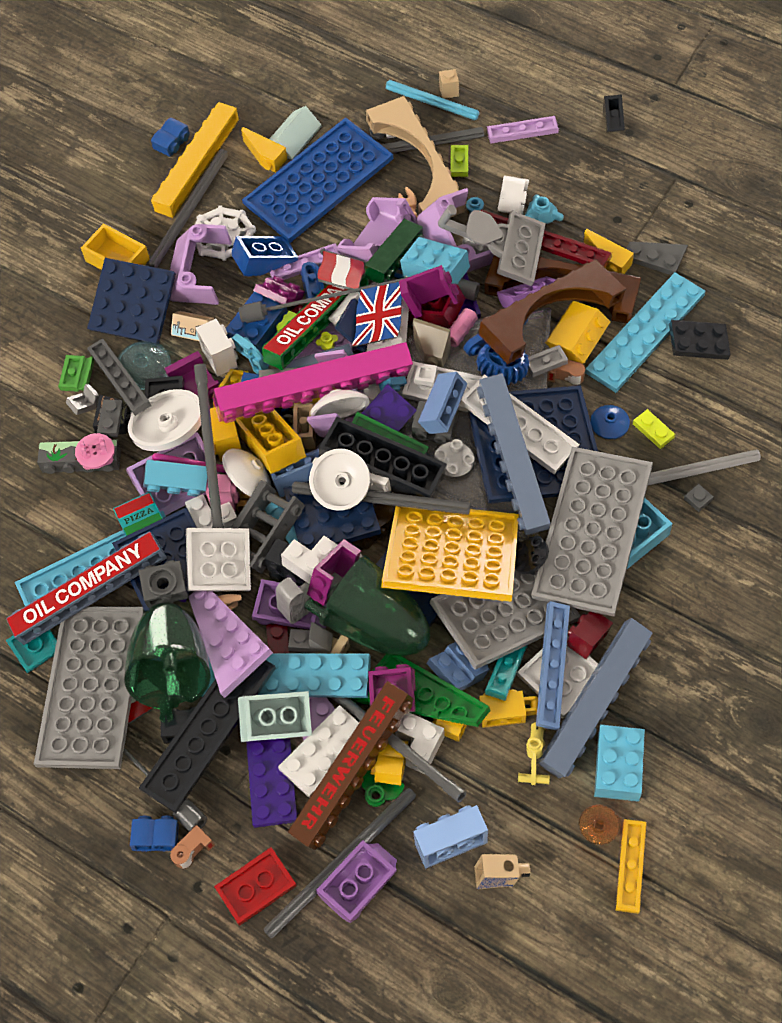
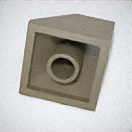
[413,318,451,368]

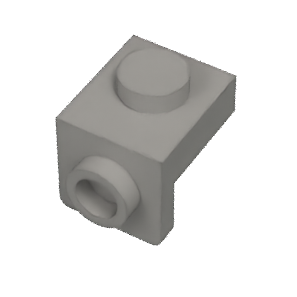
[66,384,99,415]

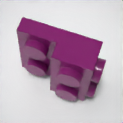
[253,275,305,306]
[368,664,416,712]

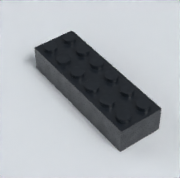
[319,417,447,498]

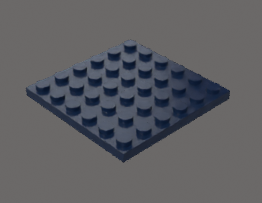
[468,385,598,504]

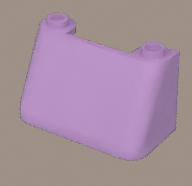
[336,197,417,266]

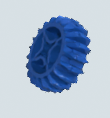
[477,344,530,386]

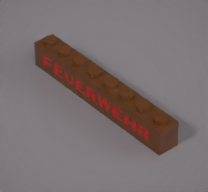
[288,681,414,850]

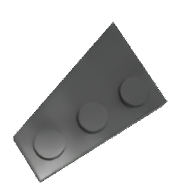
[626,242,688,275]

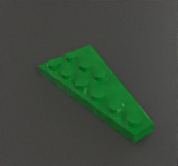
[351,650,491,727]

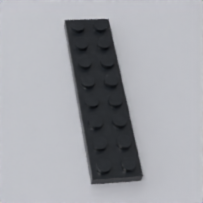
[138,660,276,813]

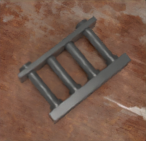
[231,480,305,574]

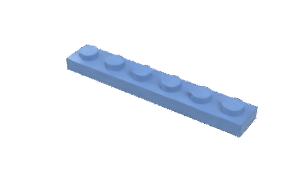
[536,601,570,730]

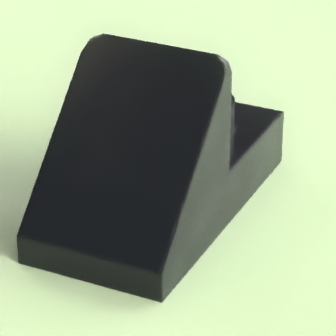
[603,94,625,133]

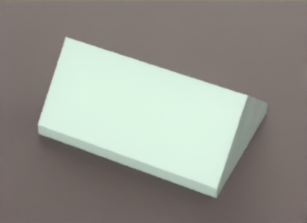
[269,106,322,160]

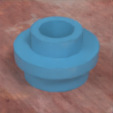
[466,197,484,213]

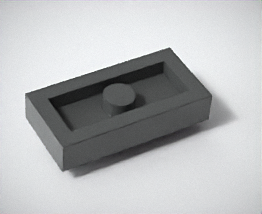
[97,400,124,437]

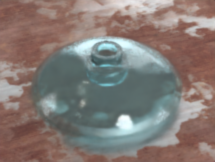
[117,341,171,390]

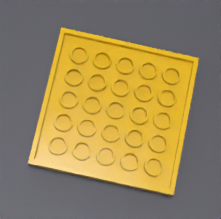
[381,506,519,602]

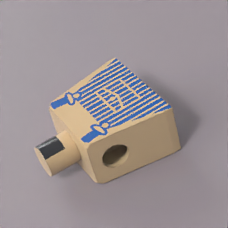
[474,854,530,889]

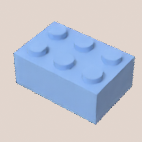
[413,805,488,869]

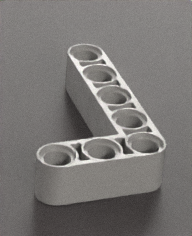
[276,553,369,624]

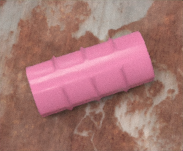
[449,308,478,347]

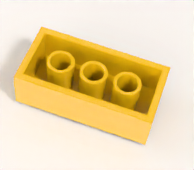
[235,409,306,474]

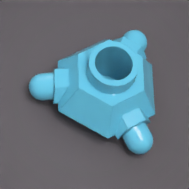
[525,195,564,224]

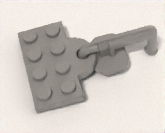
[438,205,546,286]

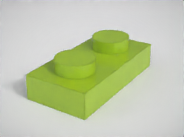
[450,145,468,177]

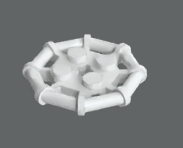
[195,205,256,261]

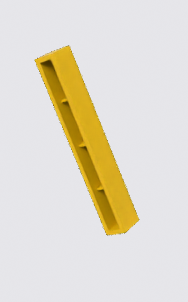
[151,102,239,218]

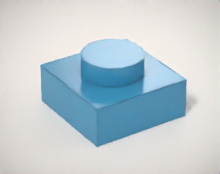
[379,376,407,392]

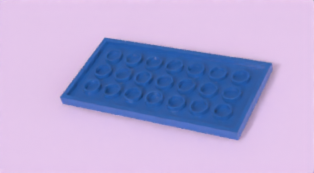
[242,117,394,243]

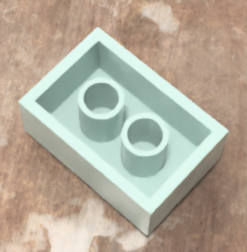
[238,691,312,742]

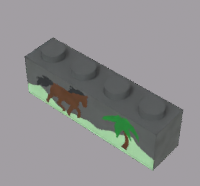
[37,440,121,474]

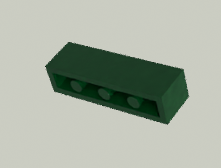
[365,218,424,283]

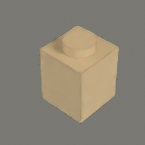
[439,69,459,99]

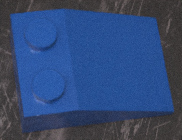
[231,236,299,277]

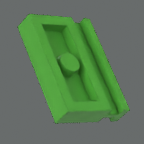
[58,355,94,392]

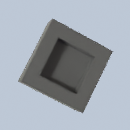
[684,484,714,512]

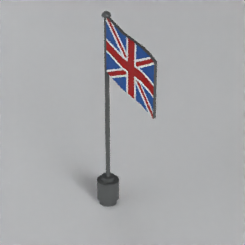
[239,276,408,347]

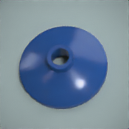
[590,405,630,439]

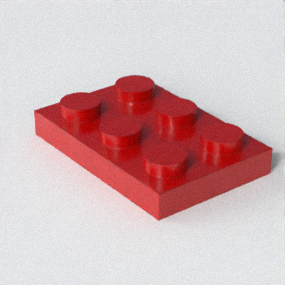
[214,847,297,926]

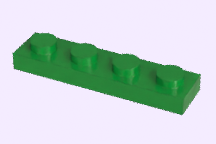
[352,412,429,454]

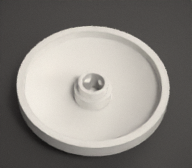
[128,389,201,451]

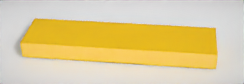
[615,819,646,914]

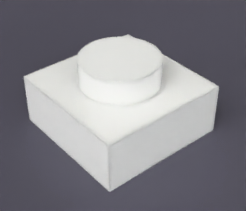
[414,363,437,386]

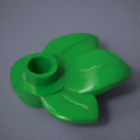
[361,771,404,807]

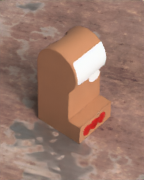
[547,360,585,385]
[170,825,215,869]

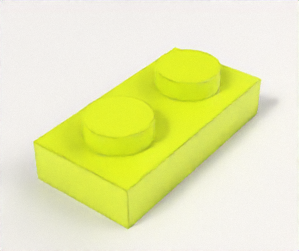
[633,409,675,449]

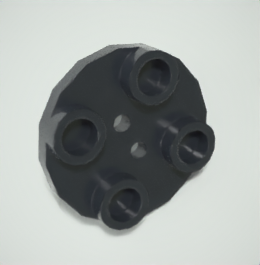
[515,536,549,575]

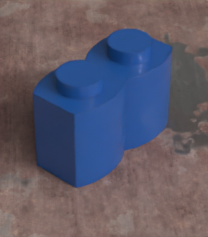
[151,118,190,157]
[130,816,179,851]

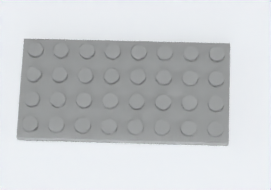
[531,447,653,617]
[34,607,145,769]

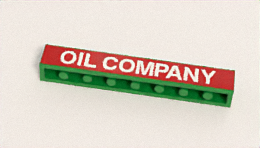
[262,269,369,370]

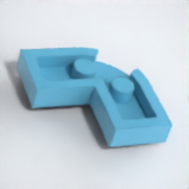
[232,333,269,374]

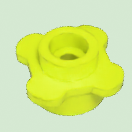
[316,332,338,350]

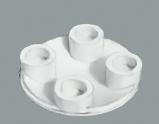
[434,439,475,477]

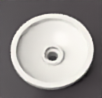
[310,389,369,419]
[222,449,271,497]
[309,449,370,511]

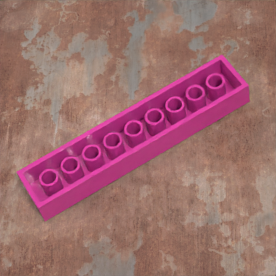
[213,342,413,423]

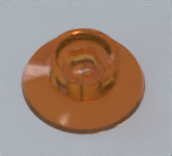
[579,805,620,845]

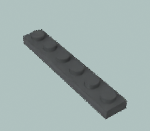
[87,339,152,416]

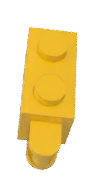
[479,689,538,728]

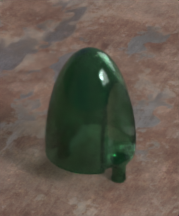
[304,555,431,656]
[124,602,211,722]

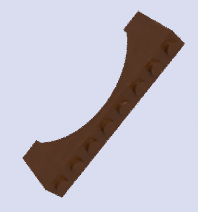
[485,255,641,324]
[478,260,626,364]

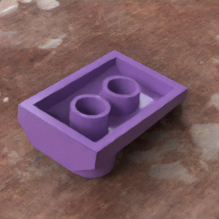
[497,276,556,308]
[252,579,331,630]
[316,840,397,923]

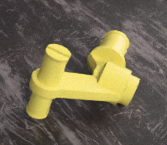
[518,722,550,785]

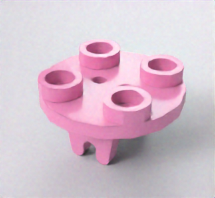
[75,433,115,470]

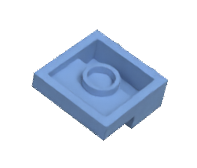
[427,642,489,690]

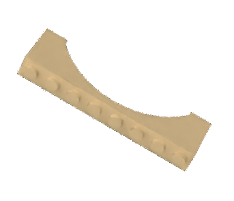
[366,96,467,218]

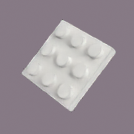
[186,528,251,591]
[517,636,598,719]

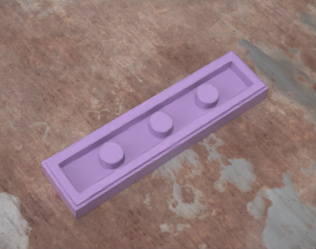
[487,116,559,144]
[269,243,340,280]

